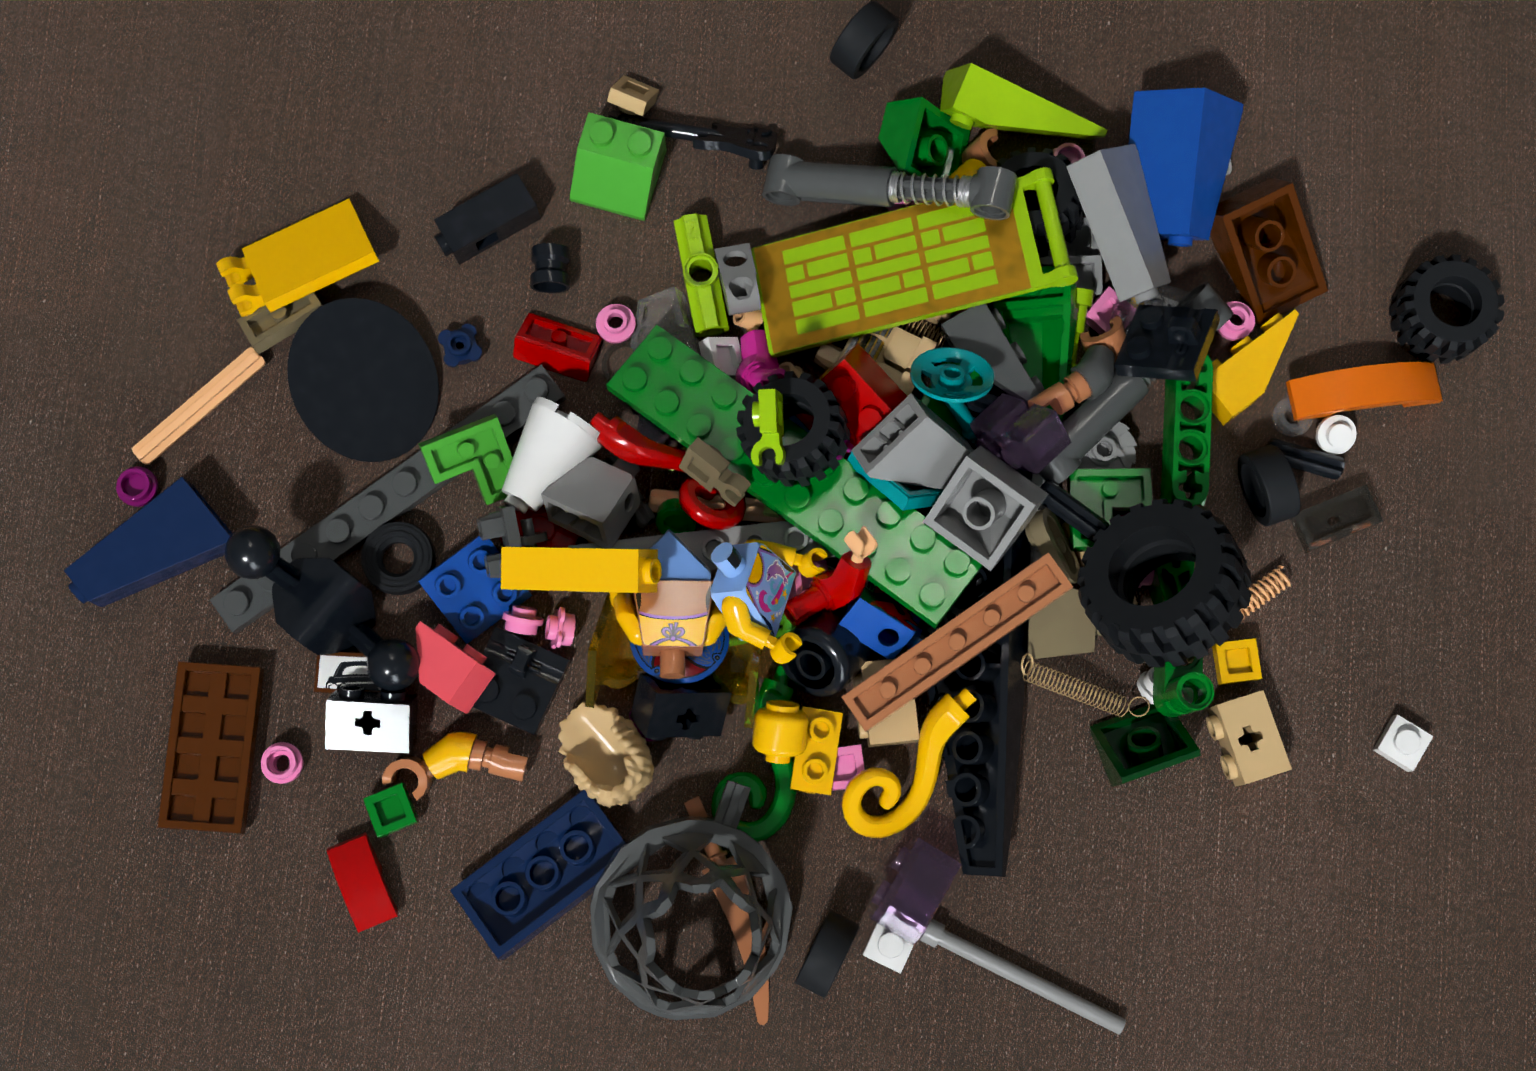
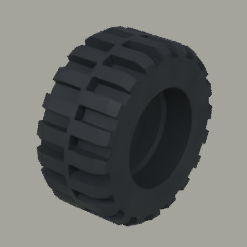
[1077,499,1252,668]

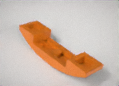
[1286,362,1443,421]

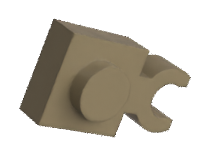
[679,437,751,507]

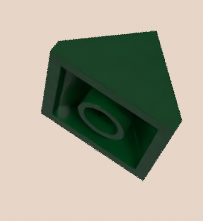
[1089,704,1201,787]

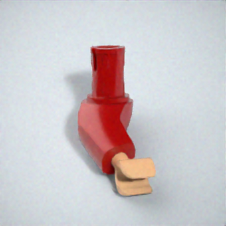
[784,526,878,626]

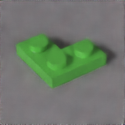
[418,414,513,505]

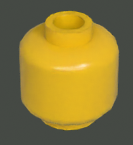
[752,700,809,764]

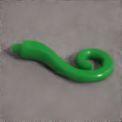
[711,665,797,842]

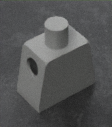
[541,457,640,549]

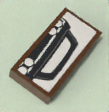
[314,652,381,694]

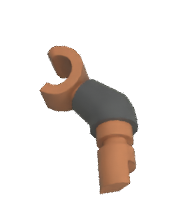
[1028,316,1127,415]

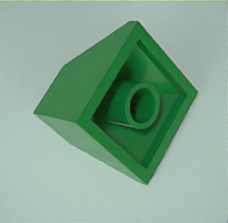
[878,97,970,178]

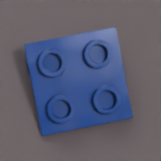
[418,535,532,644]

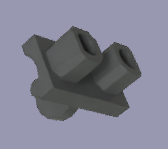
[476,504,548,578]

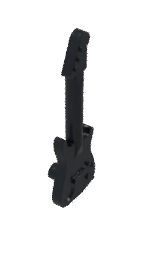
[608,110,777,170]

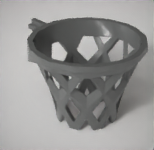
[590,780,793,1020]

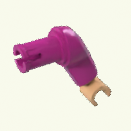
[732,310,785,394]

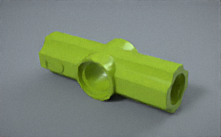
[673,213,729,338]

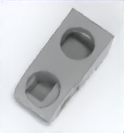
[714,243,761,315]

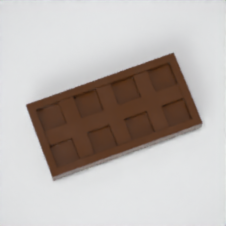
[157,661,264,834]

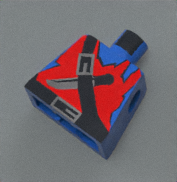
[839,580,929,660]

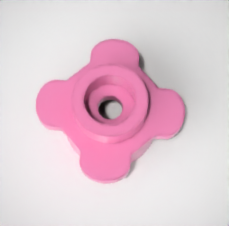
[545,607,576,649]

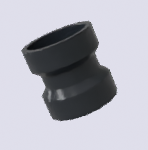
[530,243,571,293]

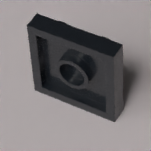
[1114,305,1220,382]
[473,627,571,736]

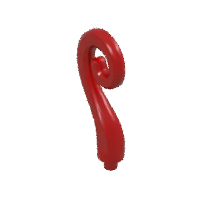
[590,412,746,530]

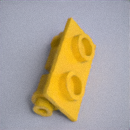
[790,706,843,796]

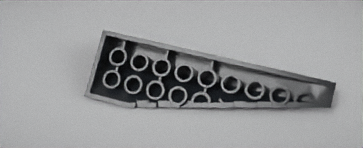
[915,459,1033,877]

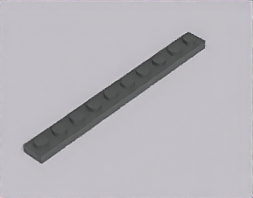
[209,364,566,634]

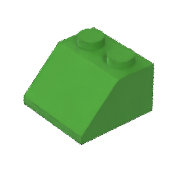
[570,112,667,221]

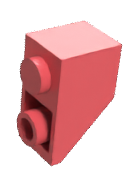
[415,621,496,714]

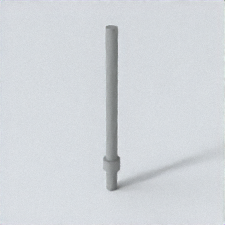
[891,906,1126,1035]

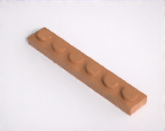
[842,552,1073,732]

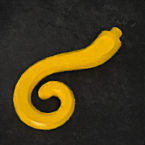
[841,687,977,838]

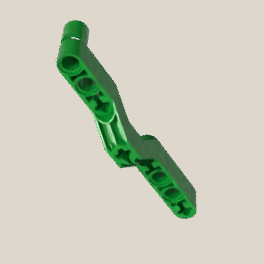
[1148,355,1215,717]

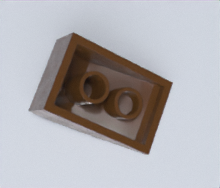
[1210,178,1328,324]

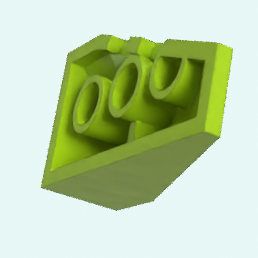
[940,63,1108,140]

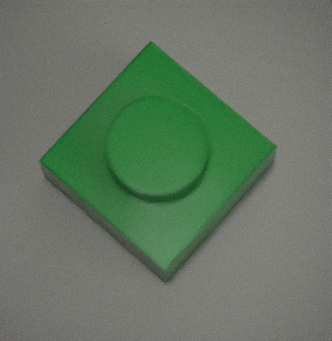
[363,783,419,838]

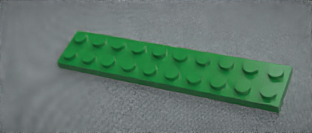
[606,325,983,629]

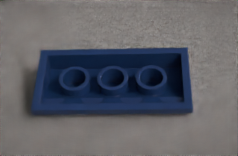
[450,790,626,960]

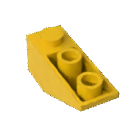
[1212,309,1299,426]

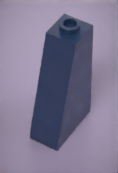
[63,477,232,607]

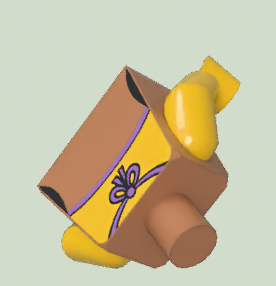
[609,580,726,679]

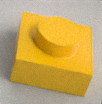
[1212,638,1262,685]

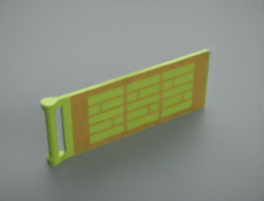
[751,167,1078,357]

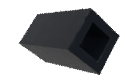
[434,173,541,265]

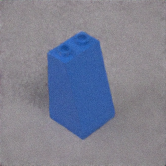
[1128,87,1244,247]

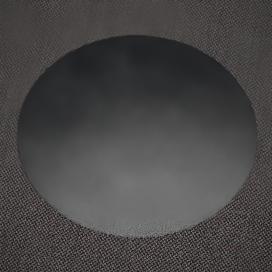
[287,298,439,462]

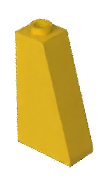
[501,547,662,593]

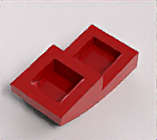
[326,832,398,933]

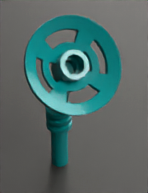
[910,347,1020,461]

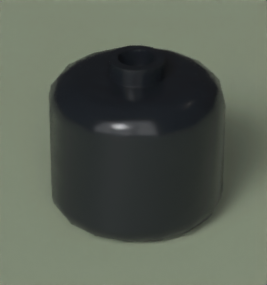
[782,607,871,697]

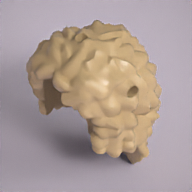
[558,701,654,808]

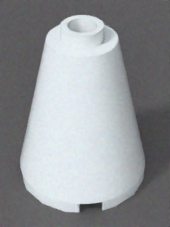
[502,397,602,514]

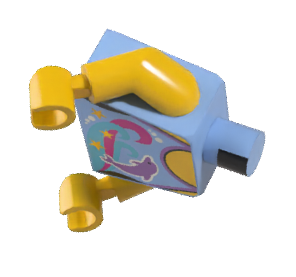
[710,539,828,664]

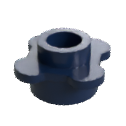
[438,324,483,368]

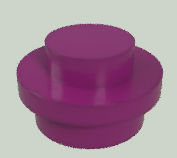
[116,466,158,507]

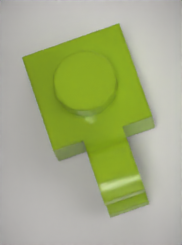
[751,389,786,466]

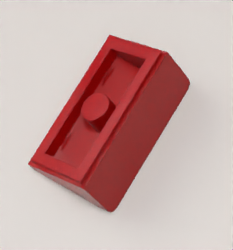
[513,313,603,382]

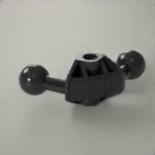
[225,525,420,691]

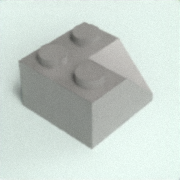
[923,446,1048,571]

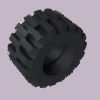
[996,147,1085,258]
[1389,254,1505,364]
[736,371,850,487]

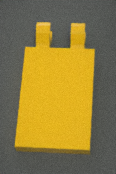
[216,198,379,317]

